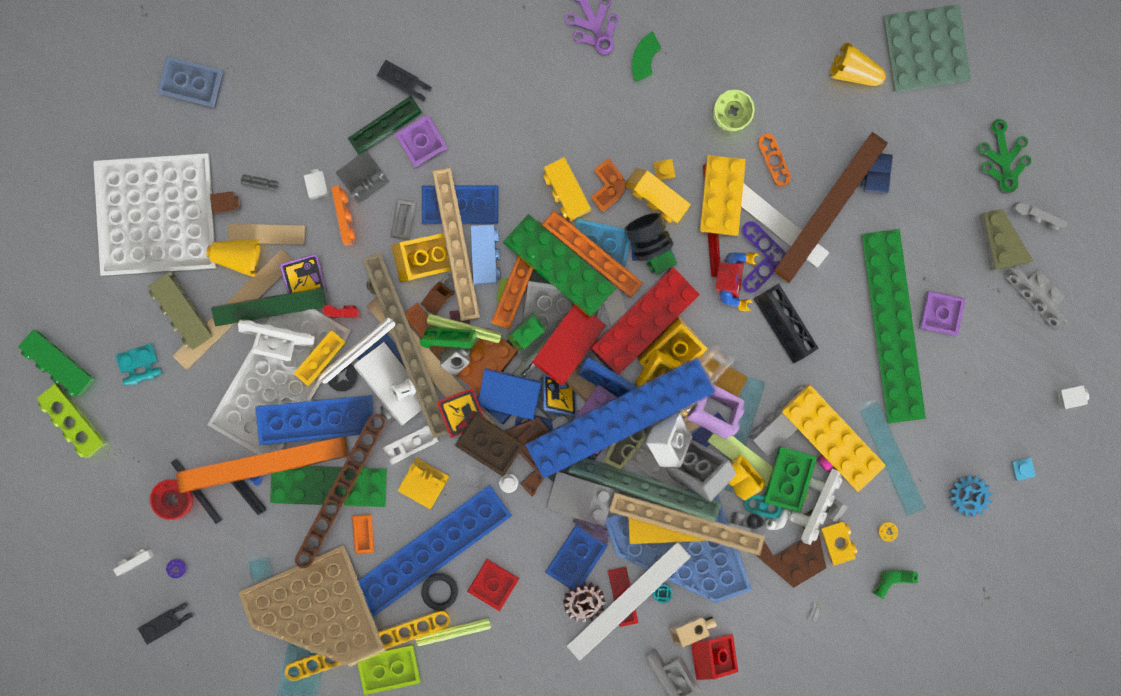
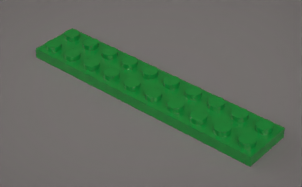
[861,229,926,424]

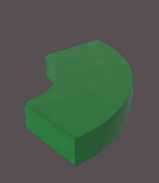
[632,31,661,83]

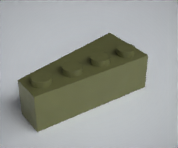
[148,271,214,350]
[603,420,662,470]

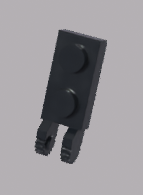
[376,59,432,102]
[137,603,193,645]

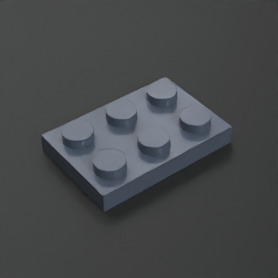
[157,56,223,108]

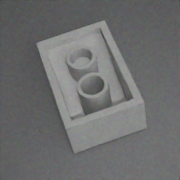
[546,471,615,526]

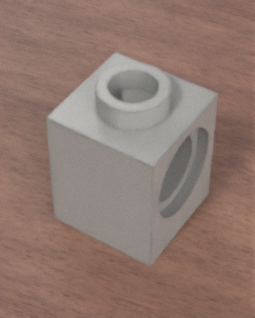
[440,347,470,376]

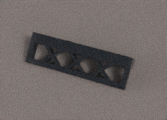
[754,283,819,364]

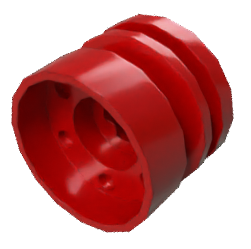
[150,479,193,520]

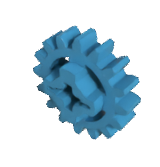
[949,475,993,517]

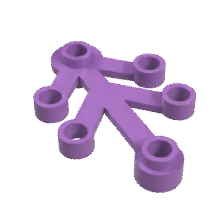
[565,0,619,55]

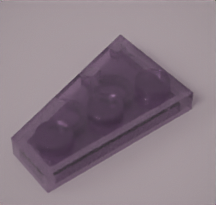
[572,517,610,545]

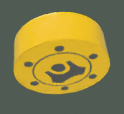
[878,522,898,542]

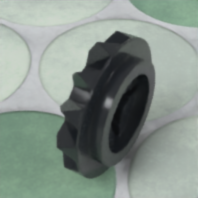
[328,363,357,391]

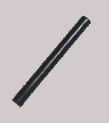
[171,458,222,524]

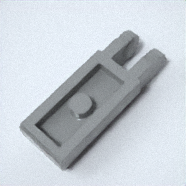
[1013,202,1068,231]

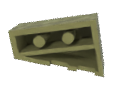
[980,209,1033,271]

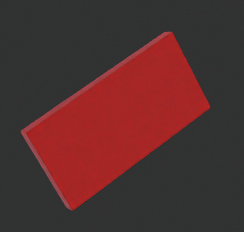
[531,304,607,386]

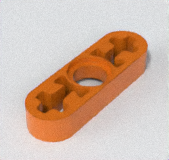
[758,134,791,187]

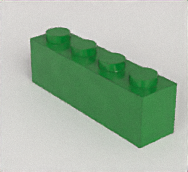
[18,329,95,397]

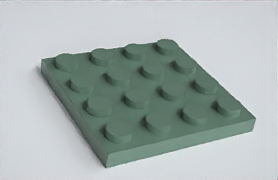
[883,4,971,92]

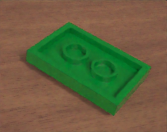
[763,446,817,512]

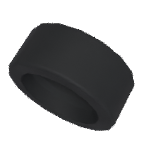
[421,573,458,610]

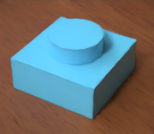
[1011,457,1036,481]

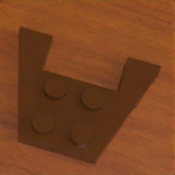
[504,416,550,497]
[755,509,827,588]

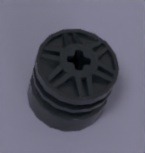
[624,212,674,261]

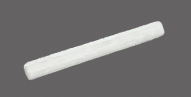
[319,317,395,384]

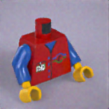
[716,252,759,311]

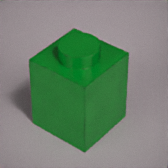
[647,249,678,275]

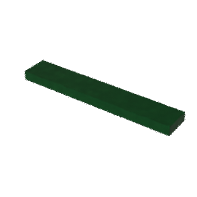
[211,287,328,327]

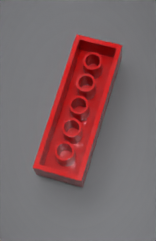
[590,267,700,375]

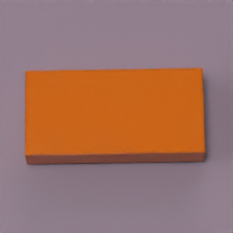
[352,514,375,554]

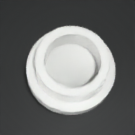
[499,474,519,493]

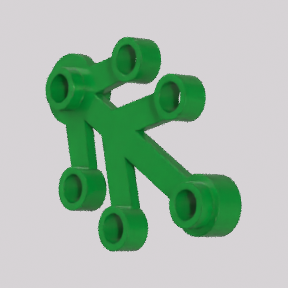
[978,119,1031,193]

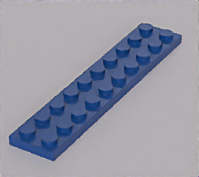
[526,357,716,479]
[358,485,512,617]

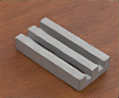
[390,199,416,240]

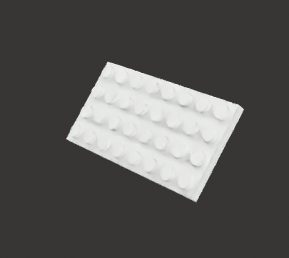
[207,292,351,455]

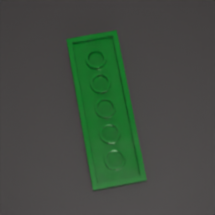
[503,214,616,318]
[270,466,387,507]

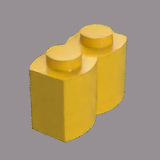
[729,455,765,500]

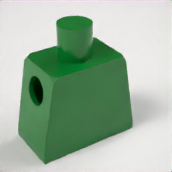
[506,312,546,350]

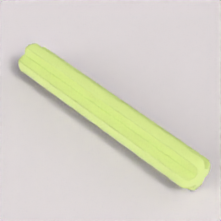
[427,314,501,343]
[416,618,491,646]

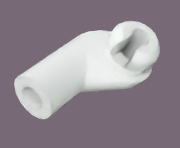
[765,508,791,530]

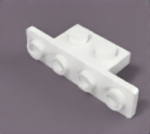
[238,320,315,361]

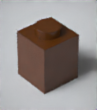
[210,191,240,215]
[421,281,454,315]

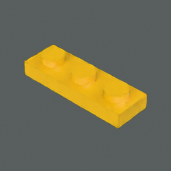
[293,330,347,386]

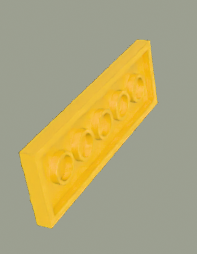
[781,384,886,492]

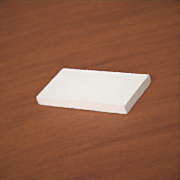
[354,342,422,426]

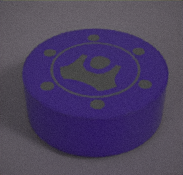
[166,559,186,578]

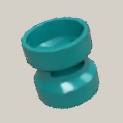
[653,583,672,603]

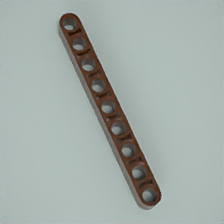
[774,132,889,283]
[295,414,386,569]

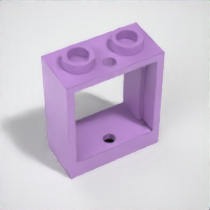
[687,384,744,439]

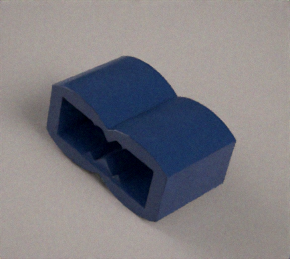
[861,153,893,194]

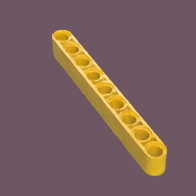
[285,610,450,681]

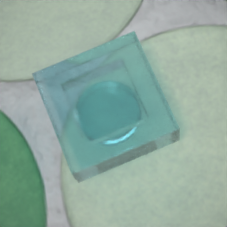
[248,558,272,581]

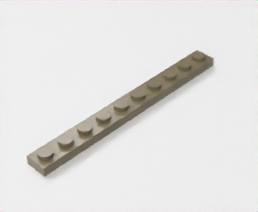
[362,252,449,438]

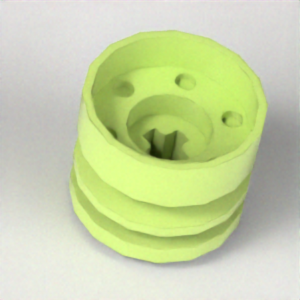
[712,89,755,132]

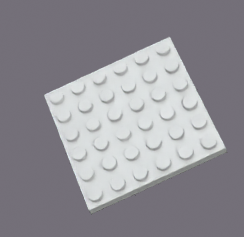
[93,153,216,276]

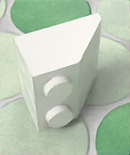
[647,413,692,468]

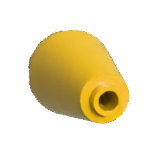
[830,42,886,86]
[206,239,260,277]

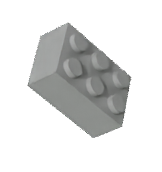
[665,440,736,501]

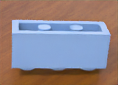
[471,225,501,284]

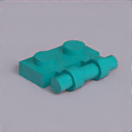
[115,343,162,386]

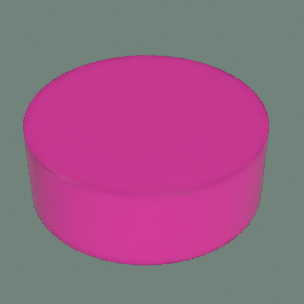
[816,455,834,473]

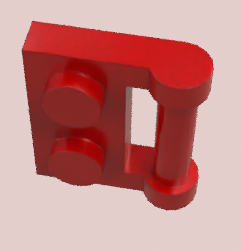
[323,305,361,318]

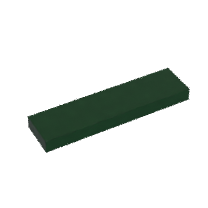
[348,96,422,154]

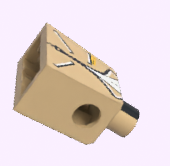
[668,616,716,647]

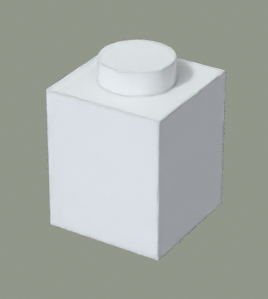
[304,169,330,200]
[1057,385,1089,409]

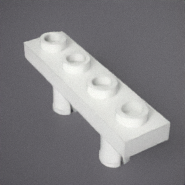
[790,469,842,545]

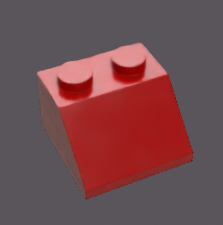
[691,634,739,680]

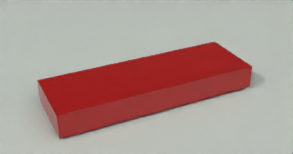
[608,566,638,627]

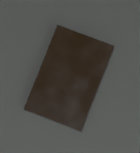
[455,413,524,477]

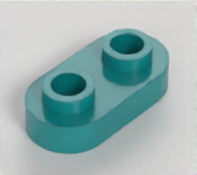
[743,494,782,518]

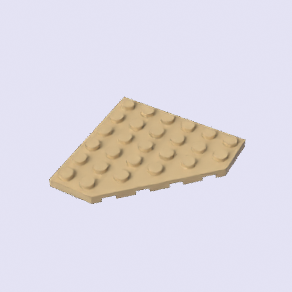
[238,545,385,666]

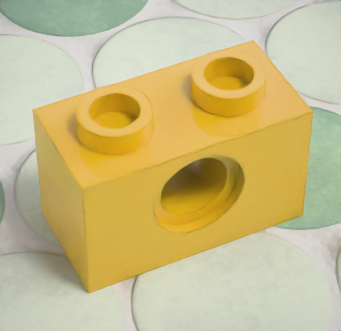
[820,521,857,565]

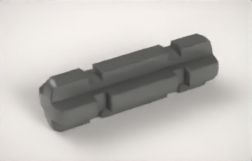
[241,174,279,191]

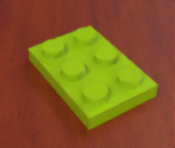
[357,645,421,695]

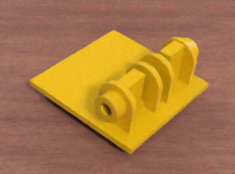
[397,457,450,510]

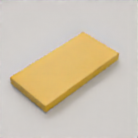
[629,504,707,544]

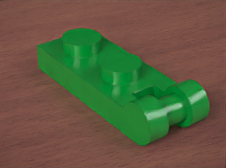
[420,327,477,348]

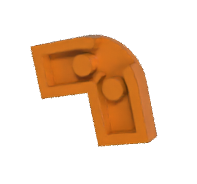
[591,158,626,212]

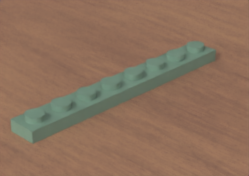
[569,458,722,522]

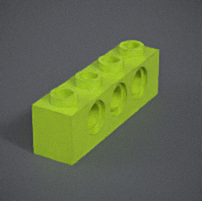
[36,384,107,458]

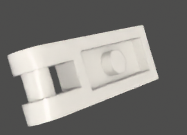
[383,426,439,465]

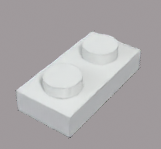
[113,549,154,576]

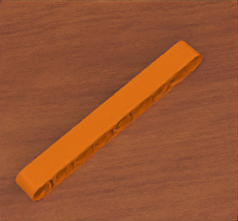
[175,437,349,493]

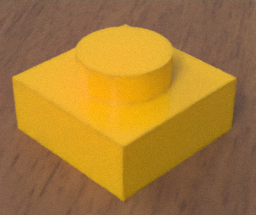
[653,159,676,181]

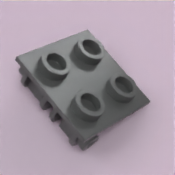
[335,150,389,203]

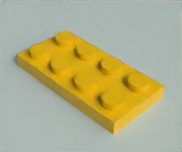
[699,155,746,236]

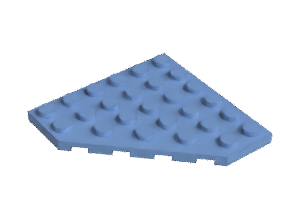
[605,489,752,603]

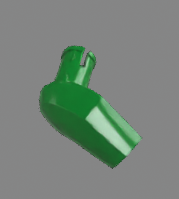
[873,569,918,599]

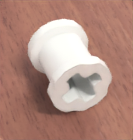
[391,378,415,401]

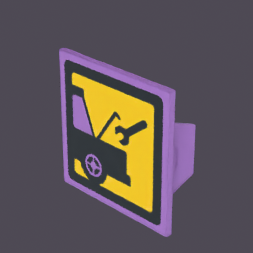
[279,254,326,293]

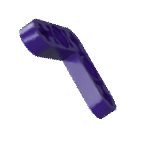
[742,221,786,293]

